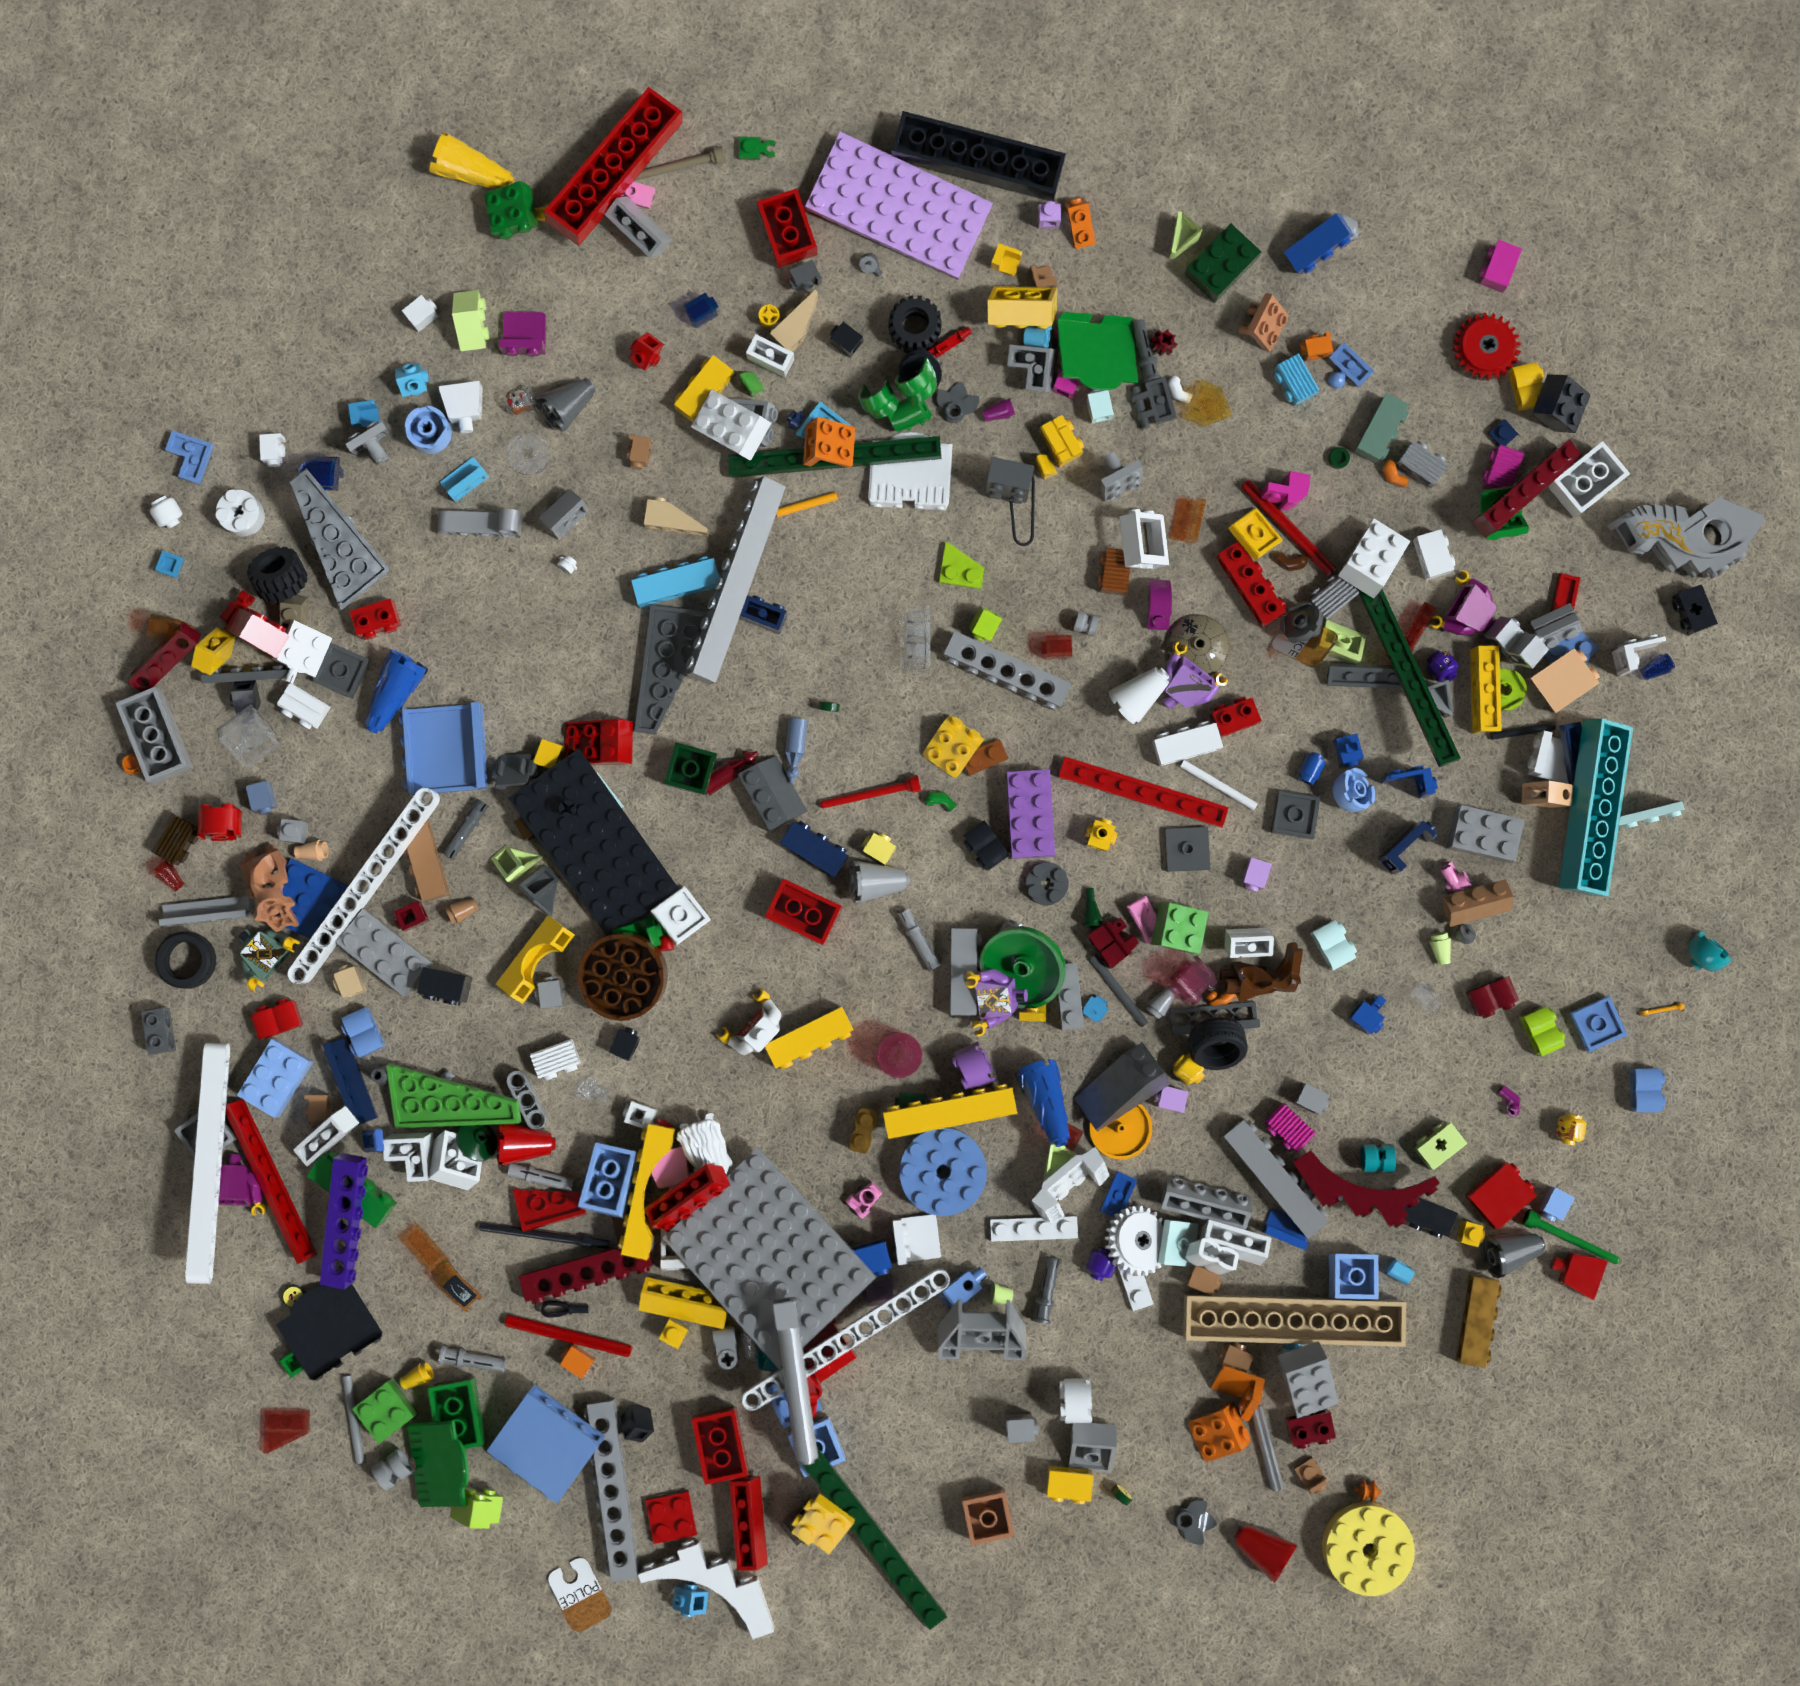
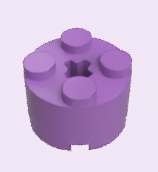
[952,1041,996,1091]

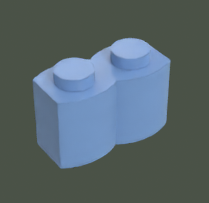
[340,1007,386,1058]
[1630,1068,1666,1112]

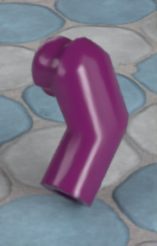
[1497,1085,1521,1117]

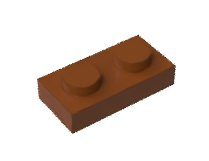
[965,739,1009,776]

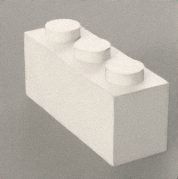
[1152,721,1223,767]
[294,1106,359,1166]
[1200,1220,1271,1266]

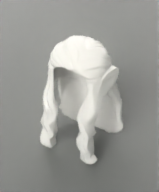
[677,1113,733,1176]

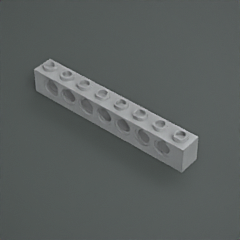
[584,1398,639,1582]

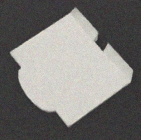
[868,432,952,510]

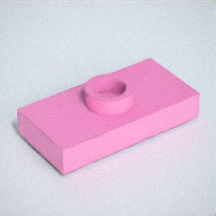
[621,182,655,209]
[1126,896,1157,944]

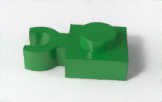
[739,137,775,160]

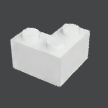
[428,1130,482,1190]
[383,1132,434,1182]

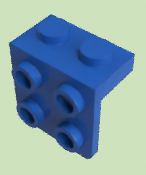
[1381,765,1437,799]

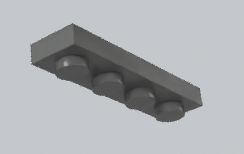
[1326,663,1402,689]
[201,665,289,683]

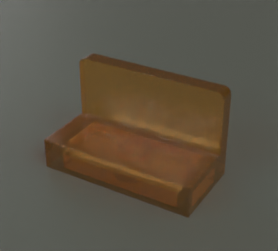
[1171,498,1206,545]

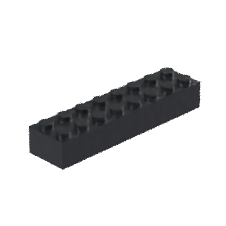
[892,111,1066,202]

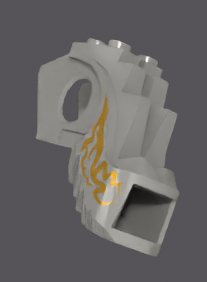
[1607,496,1765,579]

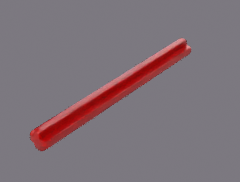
[1241,479,1336,576]
[505,1315,632,1357]

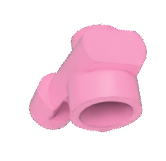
[1440,861,1472,894]
[845,1181,883,1219]

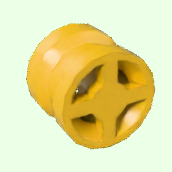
[758,304,780,329]

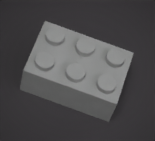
[1447,805,1525,863]
[1277,1341,1339,1419]

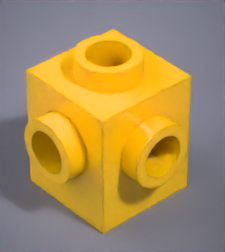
[1085,818,1118,852]

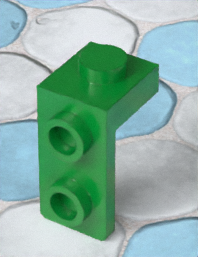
[612,916,663,947]

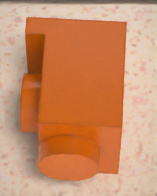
[1299,331,1334,361]

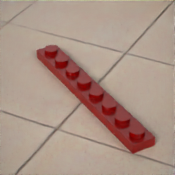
[1058,757,1229,828]
[225,1099,317,1265]

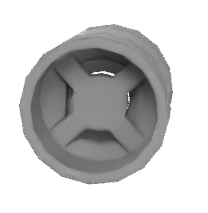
[1073,611,1100,637]

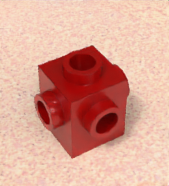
[628,332,664,371]

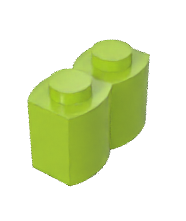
[1520,1006,1565,1057]

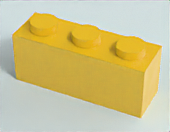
[674,355,734,422]

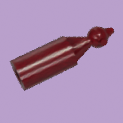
[707,750,759,796]

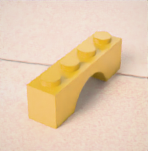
[496,915,575,1004]

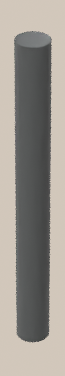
[1089,954,1149,1027]

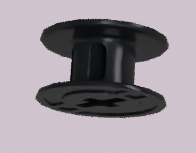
[899,350,942,388]

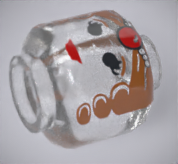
[505,385,537,416]

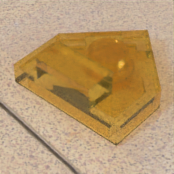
[1185,379,1232,427]

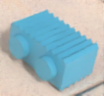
[1274,354,1319,406]

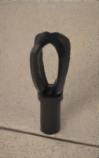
[541,1300,589,1318]

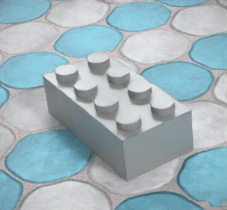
[115,687,194,785]
[335,909,434,997]

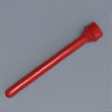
[819,775,921,809]

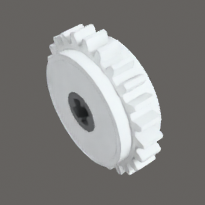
[1105,1206,1164,1276]

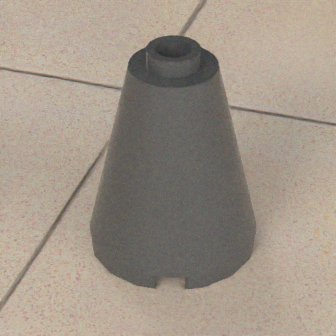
[1481,1233,1545,1279]

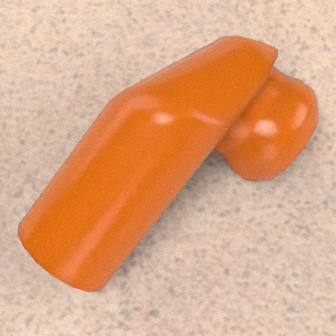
[1206,991,1236,1006]

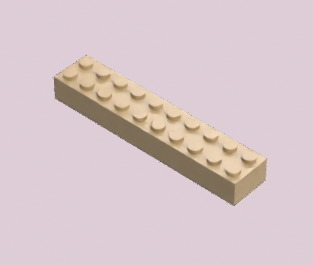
[1183,1293,1406,1347]

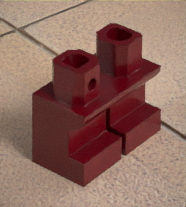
[1087,917,1139,969]

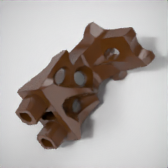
[1219,942,1303,1002]

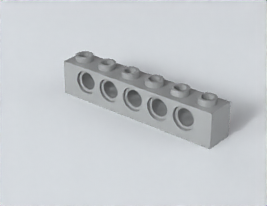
[943,631,1072,710]

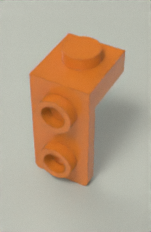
[1063,196,1095,249]

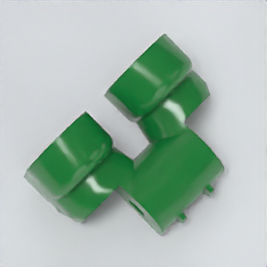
[858,357,937,432]

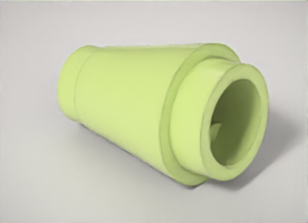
[1429,932,1451,965]

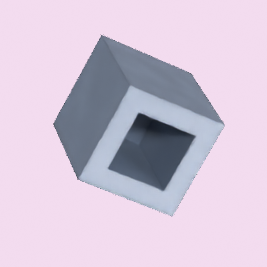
[246,781,277,815]

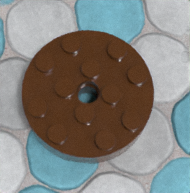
[577,931,668,1021]

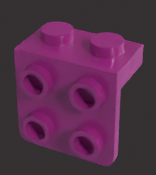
[499,312,546,357]

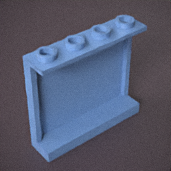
[399,702,488,795]
[487,1384,605,1503]

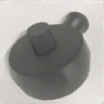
[859,253,883,277]
[1455,924,1476,944]

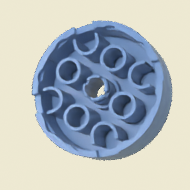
[899,1128,987,1216]

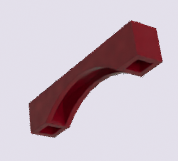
[1472,439,1583,538]

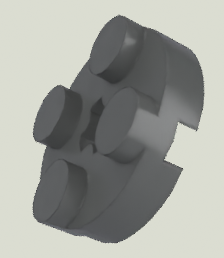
[1280,601,1323,643]
[1025,862,1069,906]

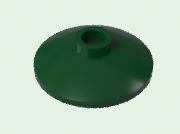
[456,1125,497,1162]

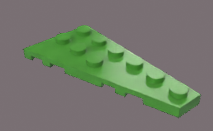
[386,1063,521,1128]

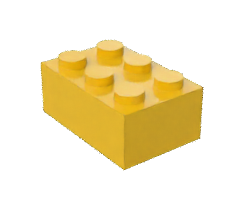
[988,286,1057,329]

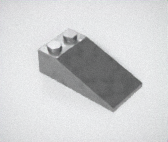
[1074,1042,1170,1131]

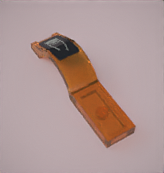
[401,1224,483,1312]

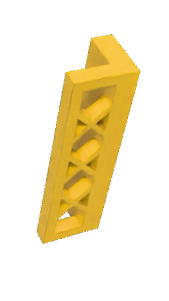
[1470,646,1502,734]

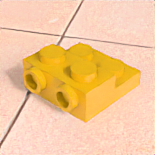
[791,1493,855,1555]

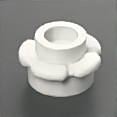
[557,555,577,575]

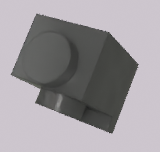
[788,260,822,291]

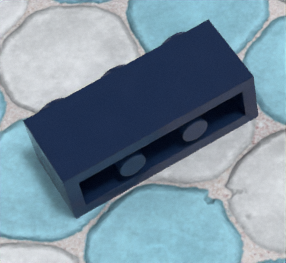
[780,821,849,879]

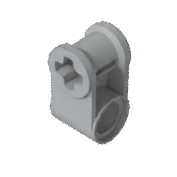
[712,1325,738,1370]

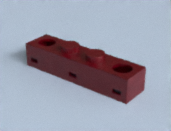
[127,622,201,692]

